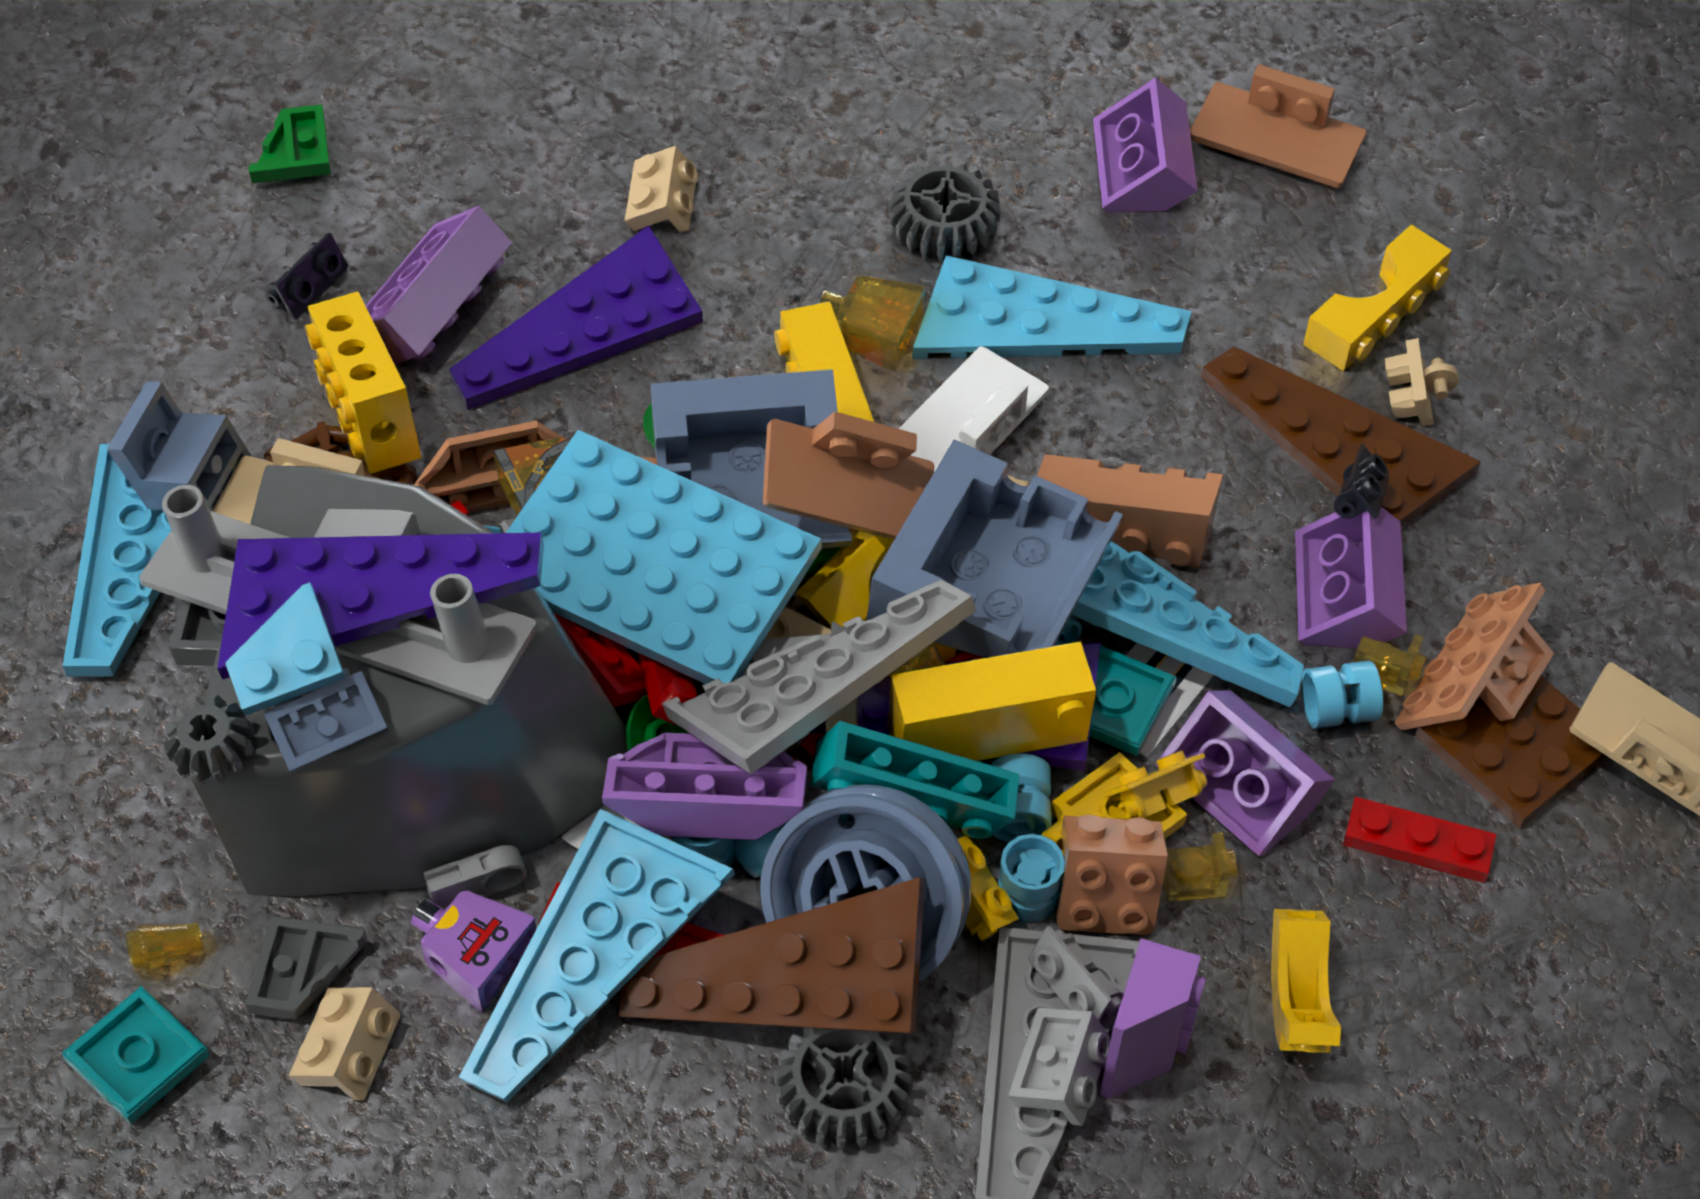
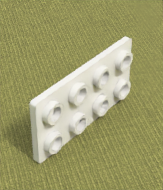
[899,346,1049,472]

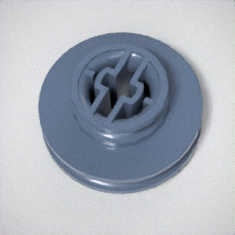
[760,784,971,982]

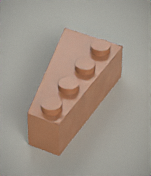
[1037,454,1223,569]

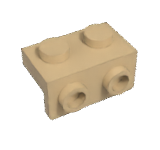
[625,146,698,233]
[288,987,400,1100]

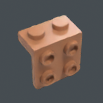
[1056,815,1168,935]

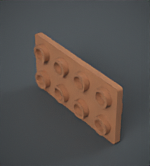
[1190,64,1366,188]
[763,411,934,540]
[1395,583,1554,730]

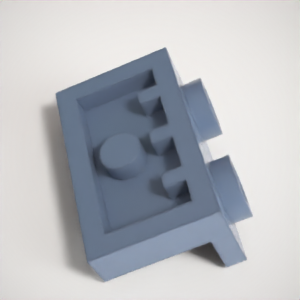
[264,668,387,773]

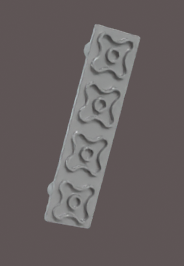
[139,485,537,705]

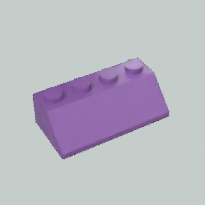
[365,205,512,364]

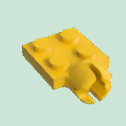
[1041,752,1187,860]

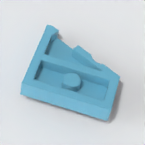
[225,582,346,715]

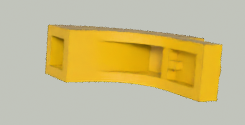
[1271,909,1341,1053]

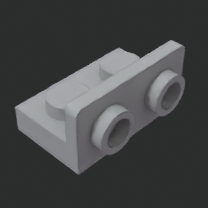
[1008,1008,1110,1126]

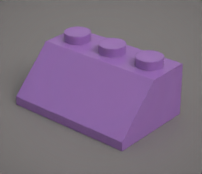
[1093,77,1198,212]
[1295,507,1407,649]
[1155,690,1336,856]
[1099,938,1206,1099]

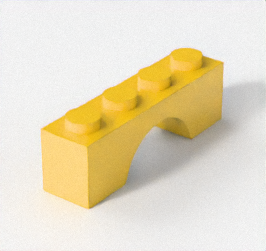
[1303,225,1452,372]

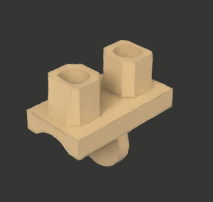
[1385,338,1459,427]

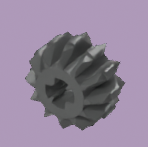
[163,694,255,787]

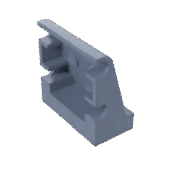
[651,369,852,549]
[866,439,1123,658]

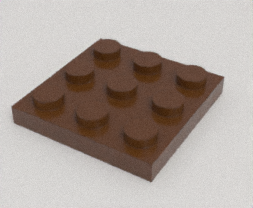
[1415,676,1607,829]

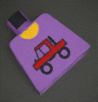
[411,891,536,1012]

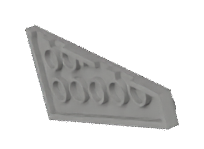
[662,579,976,774]
[975,927,1140,1199]

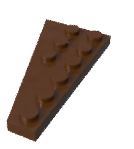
[1201,346,1481,528]
[619,877,925,1034]

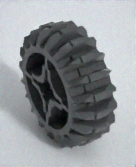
[889,160,1001,262]
[775,1028,913,1150]

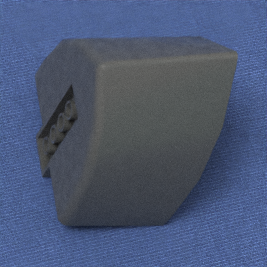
[169,465,628,896]

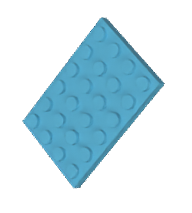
[506,430,822,684]

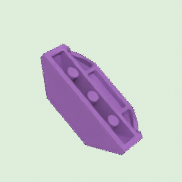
[602,733,807,840]

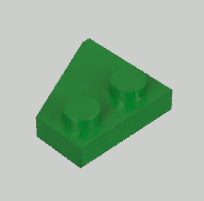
[248,104,331,184]

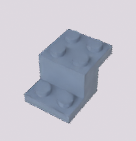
[107,381,252,511]

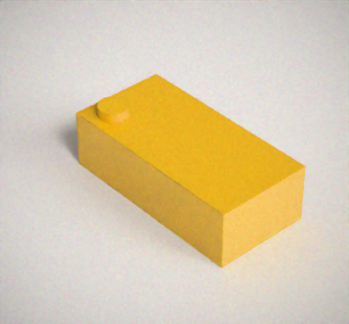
[887,642,1096,761]

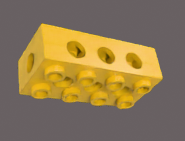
[305,291,422,474]

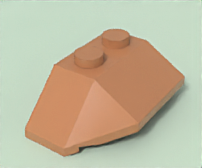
[414,420,562,512]

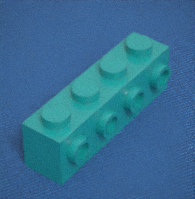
[811,721,1019,839]

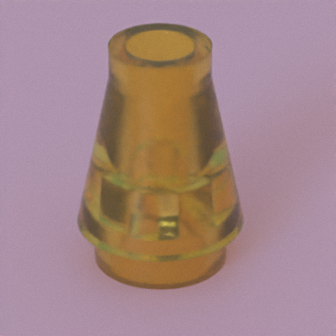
[125,922,203,973]

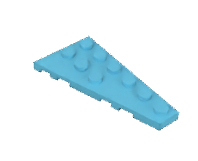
[912,256,1192,359]
[63,444,172,677]
[1071,541,1304,707]
[459,809,735,1103]

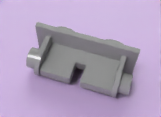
[1028,926,1122,1021]

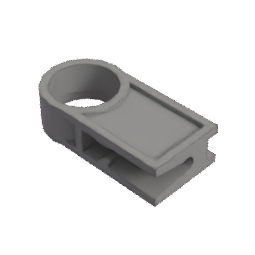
[423,845,527,910]

